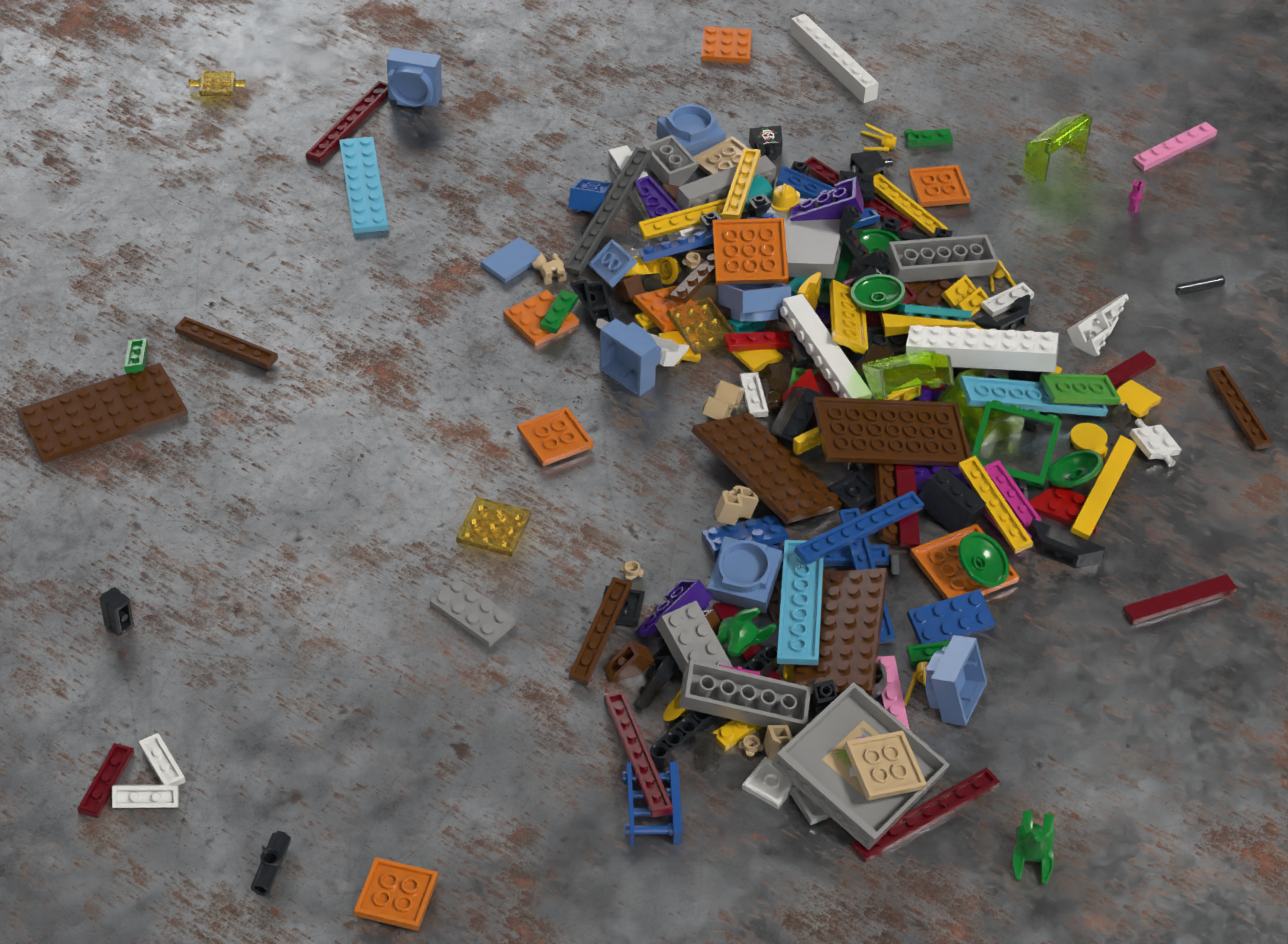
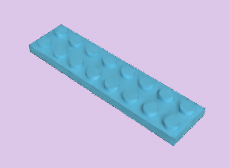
[339,137,388,234]
[959,376,1108,417]
[777,540,824,665]

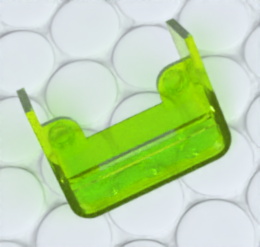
[1023,113,1093,182]
[862,350,954,399]
[939,368,1026,447]

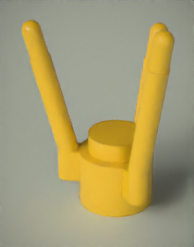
[860,123,897,152]
[988,260,1016,292]
[904,662,929,706]

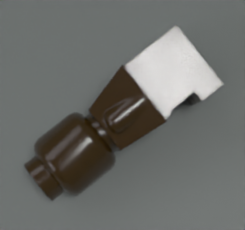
[758,364,785,413]

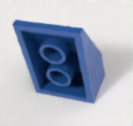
[568,178,614,215]

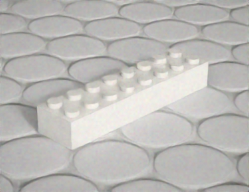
[906,325,1059,372]

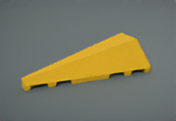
[879,312,976,337]

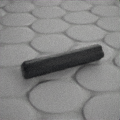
[1175,275,1226,295]

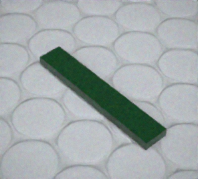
[817,228,863,308]

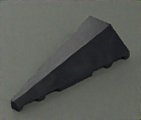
[570,279,614,329]
[633,638,679,710]

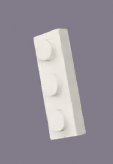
[981,282,1034,317]
[740,372,768,418]
[139,733,185,785]
[112,785,179,808]

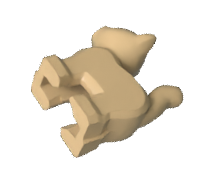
[532,252,566,285]

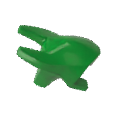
[716,608,776,660]
[1012,811,1056,884]

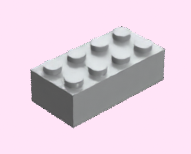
[656,601,733,675]

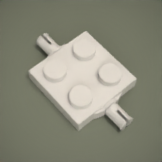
[1129,419,1182,467]

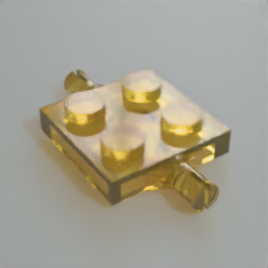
[188,70,246,97]

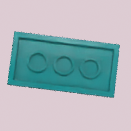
[890,303,972,321]

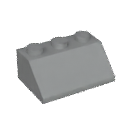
[643,135,699,186]

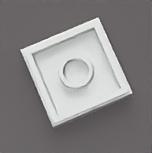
[742,757,795,809]

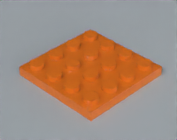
[712,218,789,285]
[910,524,1019,599]

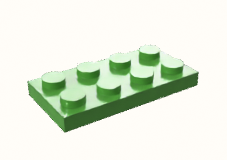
[1039,373,1121,405]

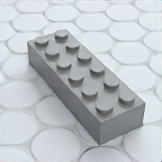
[677,155,777,210]
[885,234,998,282]
[679,659,811,734]

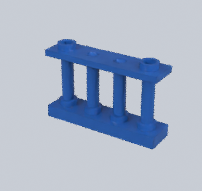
[623,762,682,845]

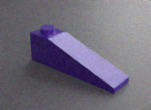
[790,177,864,221]
[635,579,713,636]

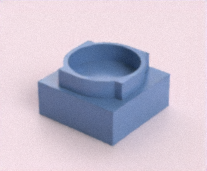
[387,47,442,107]
[657,103,726,157]
[718,283,791,321]
[599,318,661,397]
[707,536,782,613]
[925,635,987,726]

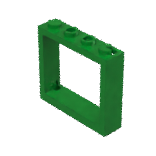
[971,400,1062,489]

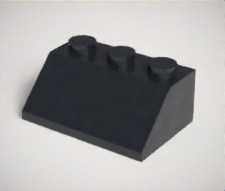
[769,386,824,447]
[918,467,986,533]

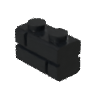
[99,587,134,636]

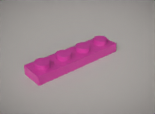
[983,460,1042,530]

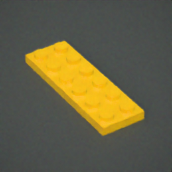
[829,279,868,354]

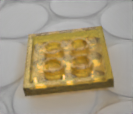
[666,297,735,355]
[456,496,531,557]

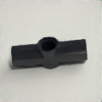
[251,831,291,896]

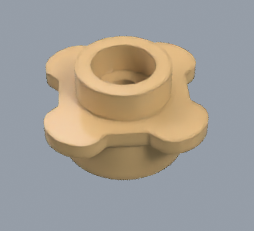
[682,252,703,270]
[620,561,644,581]
[739,735,764,757]

